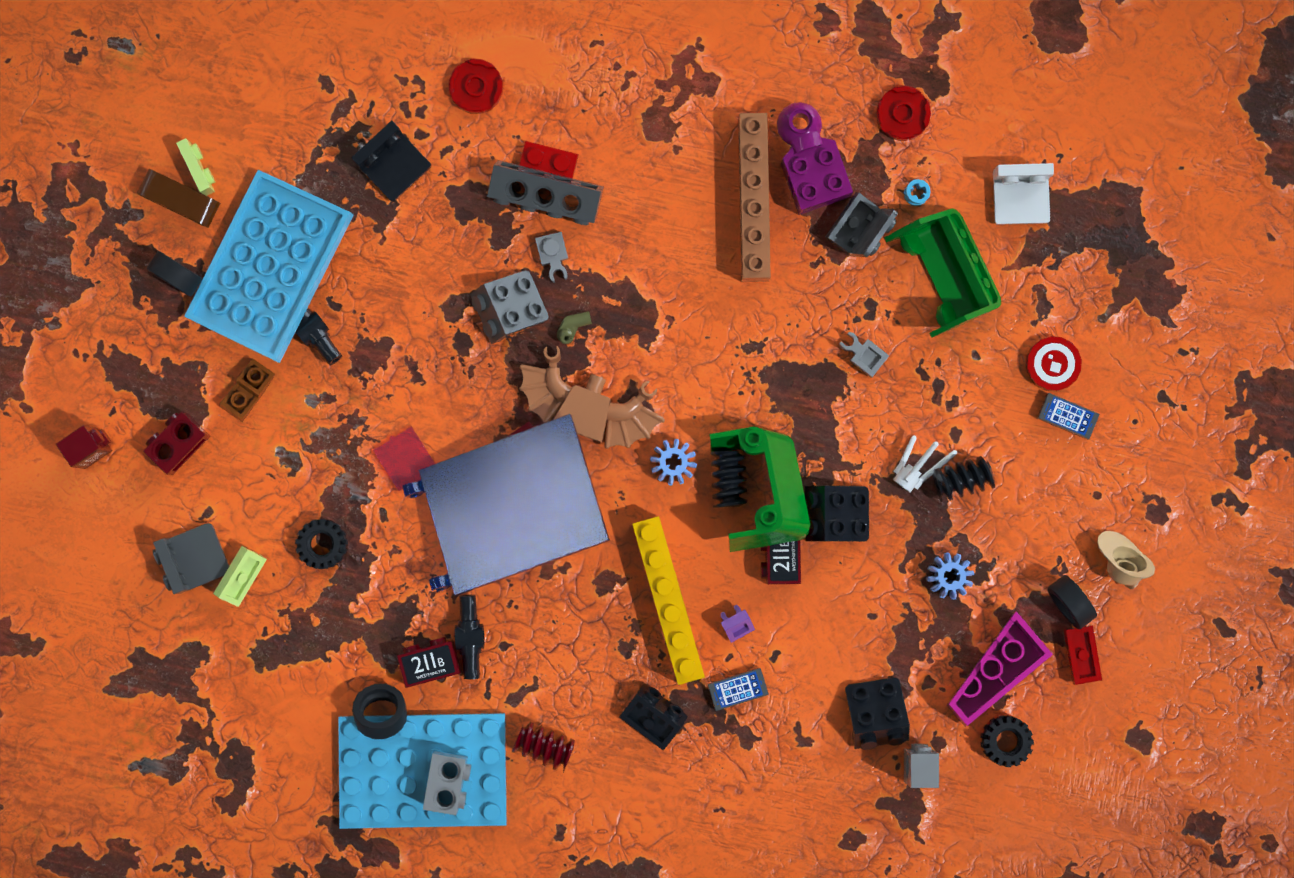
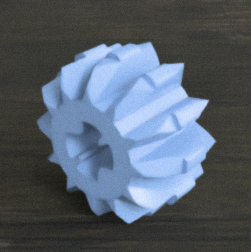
[650,439,697,486]
[926,553,974,600]

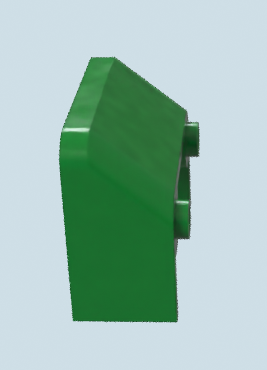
[884,208,1001,338]
[710,427,810,552]

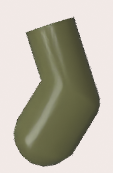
[557,311,592,344]

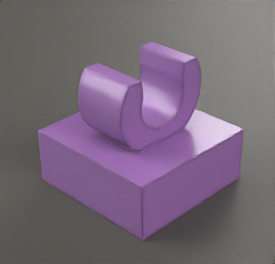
[721,605,755,643]

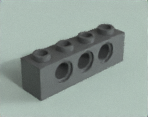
[487,160,604,225]

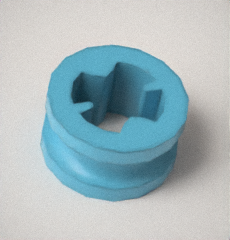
[904,179,931,206]

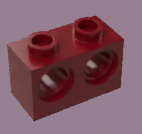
[143,412,211,476]

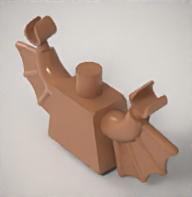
[519,346,665,449]

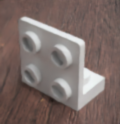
[993,163,1054,225]

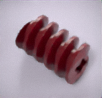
[512,721,575,773]

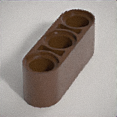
[137,169,221,228]

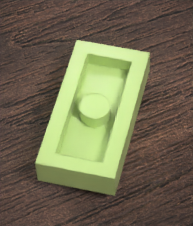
[176,138,215,196]
[213,546,267,607]

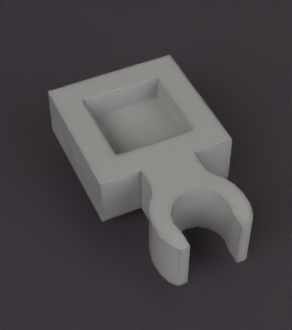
[535,232,568,283]
[839,332,889,378]

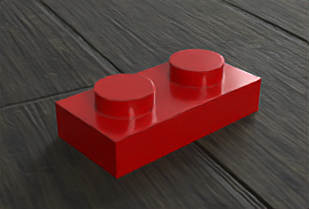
[519,141,579,179]
[1064,625,1102,685]

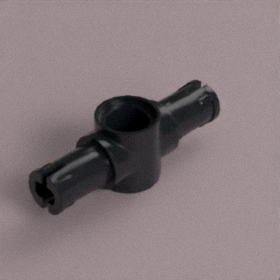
[296,309,342,366]
[455,594,485,679]

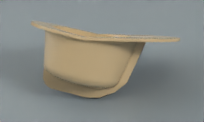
[1097,531,1155,590]

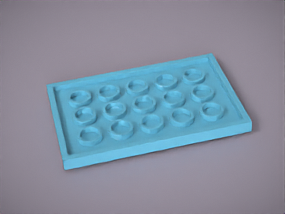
[184,170,354,363]
[338,713,507,829]

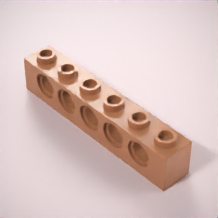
[738,113,771,282]

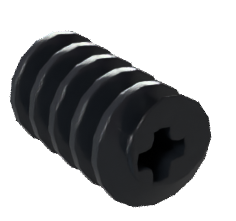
[711,451,747,508]
[933,456,995,502]

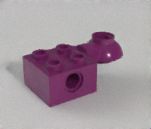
[777,102,853,215]

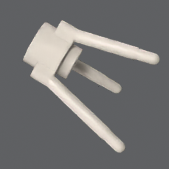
[893,435,957,492]

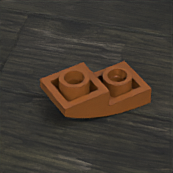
[220,358,275,422]

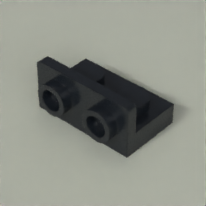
[619,683,688,750]

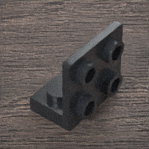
[351,120,431,202]

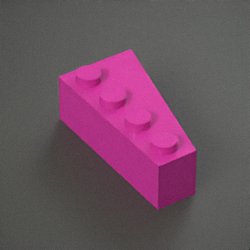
[947,611,1053,727]

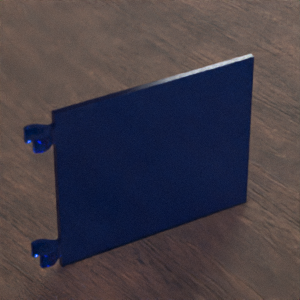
[402,414,610,596]

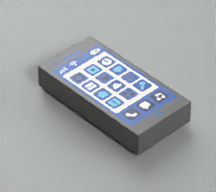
[1037,393,1100,440]
[708,668,769,711]

